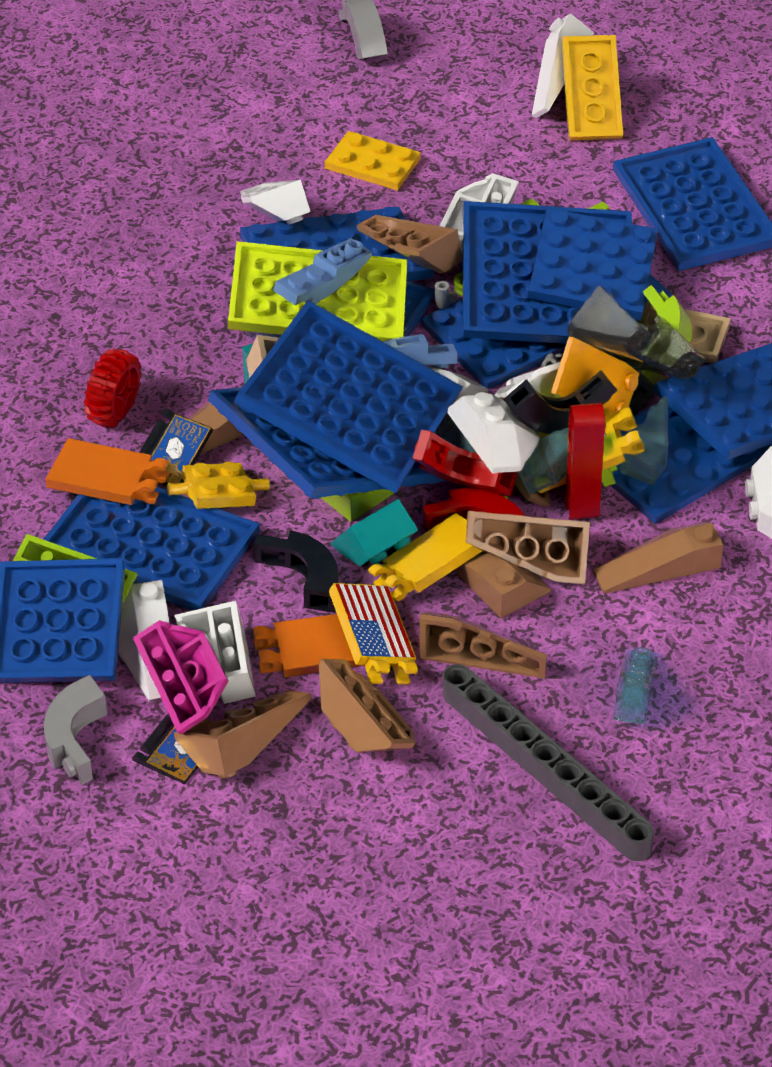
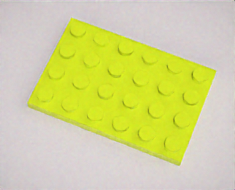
[227,241,407,342]

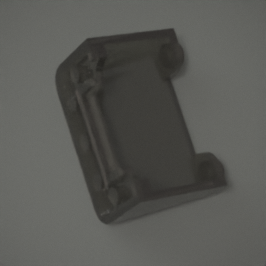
[567,285,706,379]

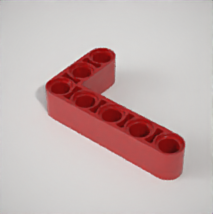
[561,403,605,520]

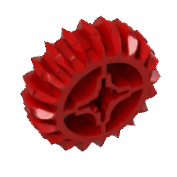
[83,348,142,428]

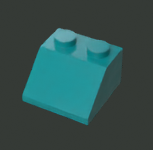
[330,499,418,567]

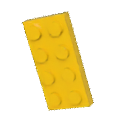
[562,35,623,141]

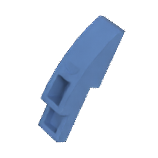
[273,238,373,305]
[384,334,457,368]

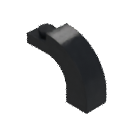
[504,370,617,435]
[254,530,339,613]

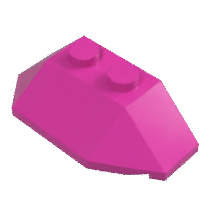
[133,620,229,735]

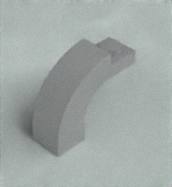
[338,0,388,59]
[44,675,108,785]

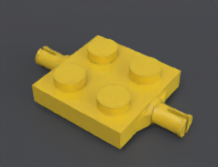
[167,462,270,509]

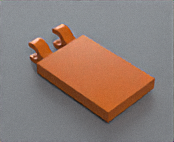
[45,438,170,505]
[253,614,363,678]

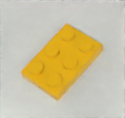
[324,131,421,191]

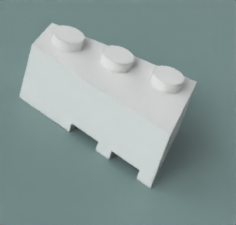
[174,601,256,704]

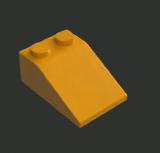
[551,337,639,415]

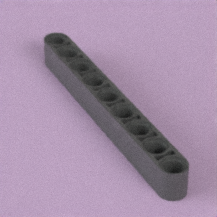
[442,664,654,861]

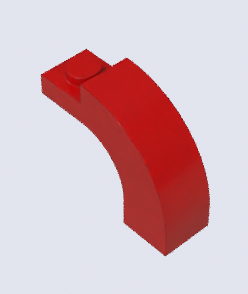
[412,430,518,497]
[423,488,525,532]

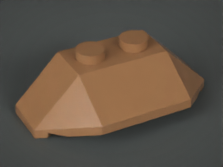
[319,659,415,753]

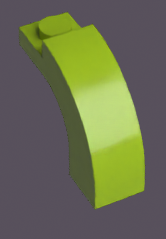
[630,285,692,386]

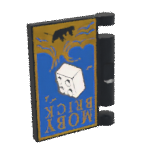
[139,409,213,485]
[132,713,212,785]

